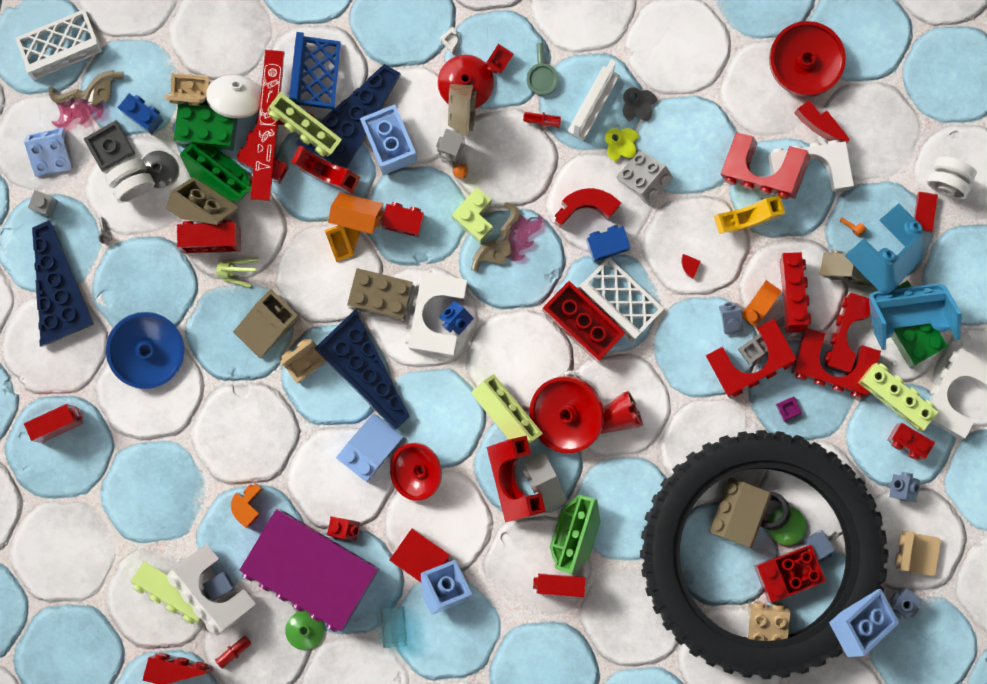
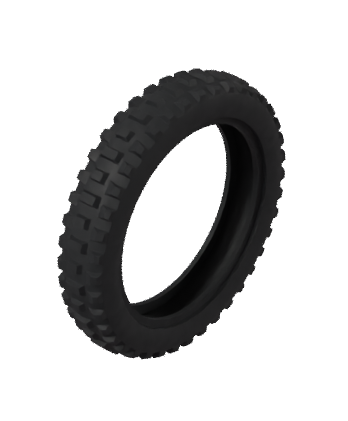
[640,430,889,679]

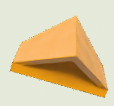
[324,225,360,262]

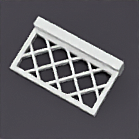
[15,9,103,81]
[567,59,620,141]
[578,257,664,343]

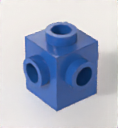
[439,301,474,335]

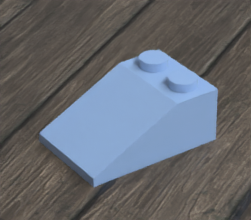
[360,104,418,175]
[336,413,403,483]
[829,589,899,657]

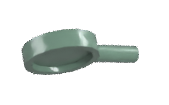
[526,42,558,96]

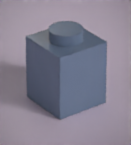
[803,530,835,562]
[203,572,235,601]

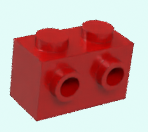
[381,202,424,238]
[887,422,935,461]

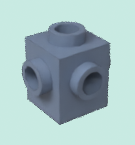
[889,472,920,503]
[889,587,922,619]

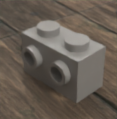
[436,128,465,165]

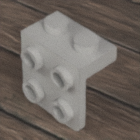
[617,151,673,205]

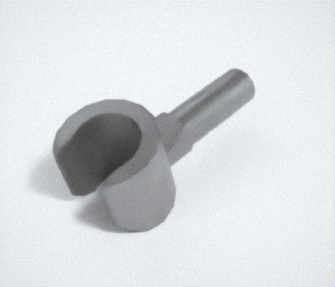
[98,217,112,243]

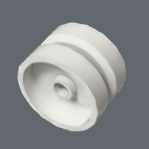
[927,156,977,199]
[105,158,155,203]

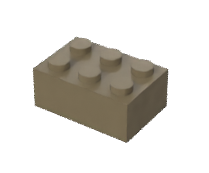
[347,268,414,321]

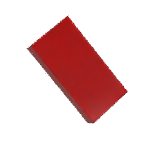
[914,191,938,233]

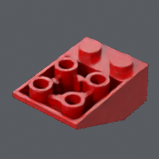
[753,545,826,603]
[142,652,213,684]

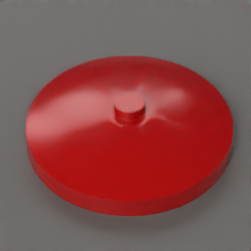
[769,21,846,97]
[529,376,605,453]

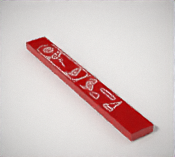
[250,50,285,201]

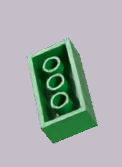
[891,280,948,368]

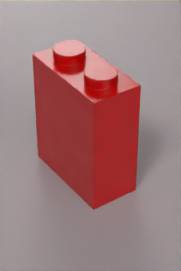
[23,404,84,443]
[389,528,451,583]
[533,573,586,597]

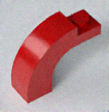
[291,146,361,194]
[554,188,621,228]

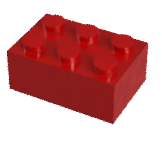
[177,220,241,254]

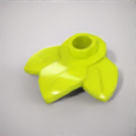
[605,128,639,162]

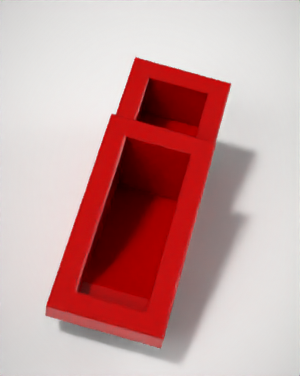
[794,100,850,144]

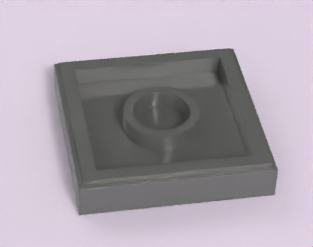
[83,120,136,172]

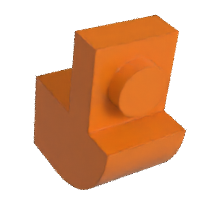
[742,280,781,327]
[231,483,263,528]

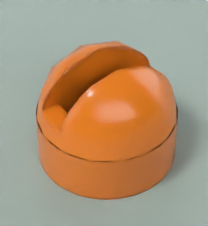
[453,164,468,179]

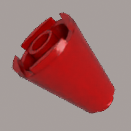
[601,391,643,434]

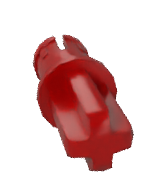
[523,112,561,128]
[215,636,251,669]

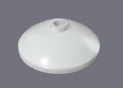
[206,75,261,118]

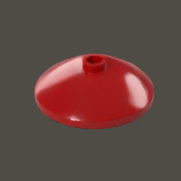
[437,55,494,109]
[390,442,442,501]

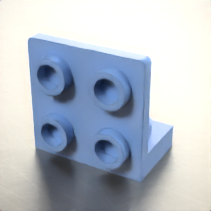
[24,127,72,177]

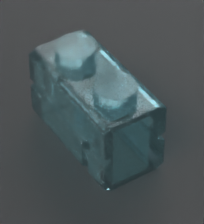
[377,606,407,648]

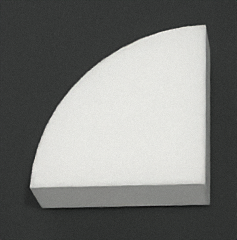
[439,27,458,54]

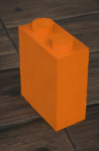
[328,192,385,234]

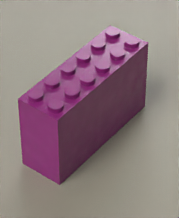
[239,509,380,632]

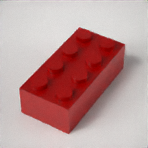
[542,281,625,363]

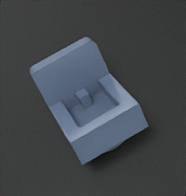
[719,302,744,334]

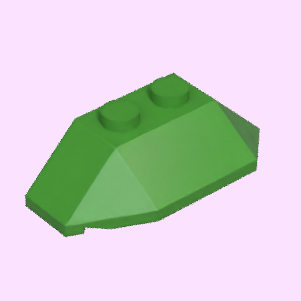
[550,494,601,575]

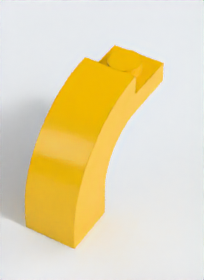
[714,196,786,234]

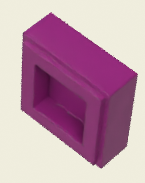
[776,396,802,422]

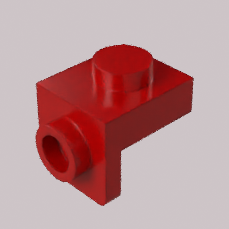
[485,43,514,74]
[327,516,360,541]

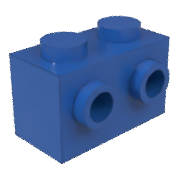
[117,93,163,135]

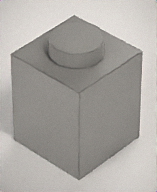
[28,190,58,218]

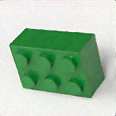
[174,103,238,151]

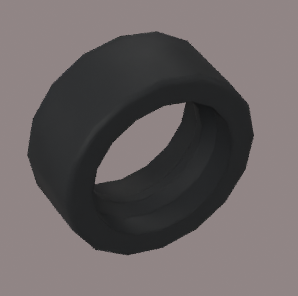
[760,492,791,530]

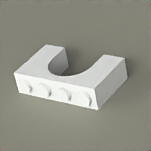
[768,140,854,200]
[405,272,468,357]
[928,348,987,440]
[166,544,256,637]

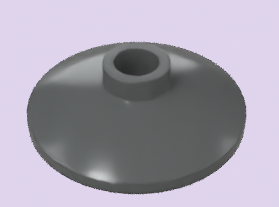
[142,151,178,188]

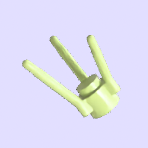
[216,258,259,288]

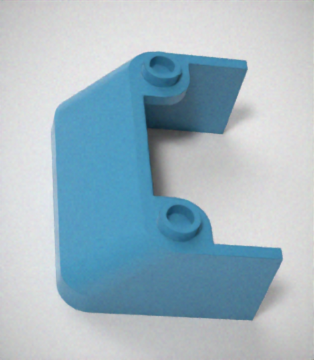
[845,203,923,294]
[869,284,962,350]

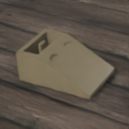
[448,84,476,137]
[233,289,301,359]

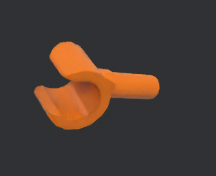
[840,217,866,236]

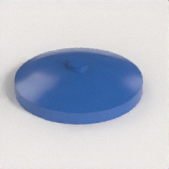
[106,312,184,389]

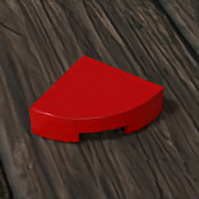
[681,254,701,279]

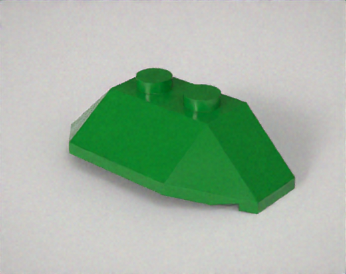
[180,143,251,201]

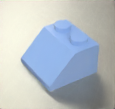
[421,560,472,615]

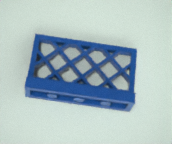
[289,32,341,110]

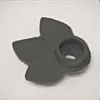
[623,87,658,121]

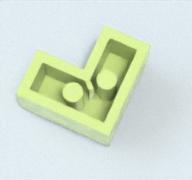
[452,187,493,244]

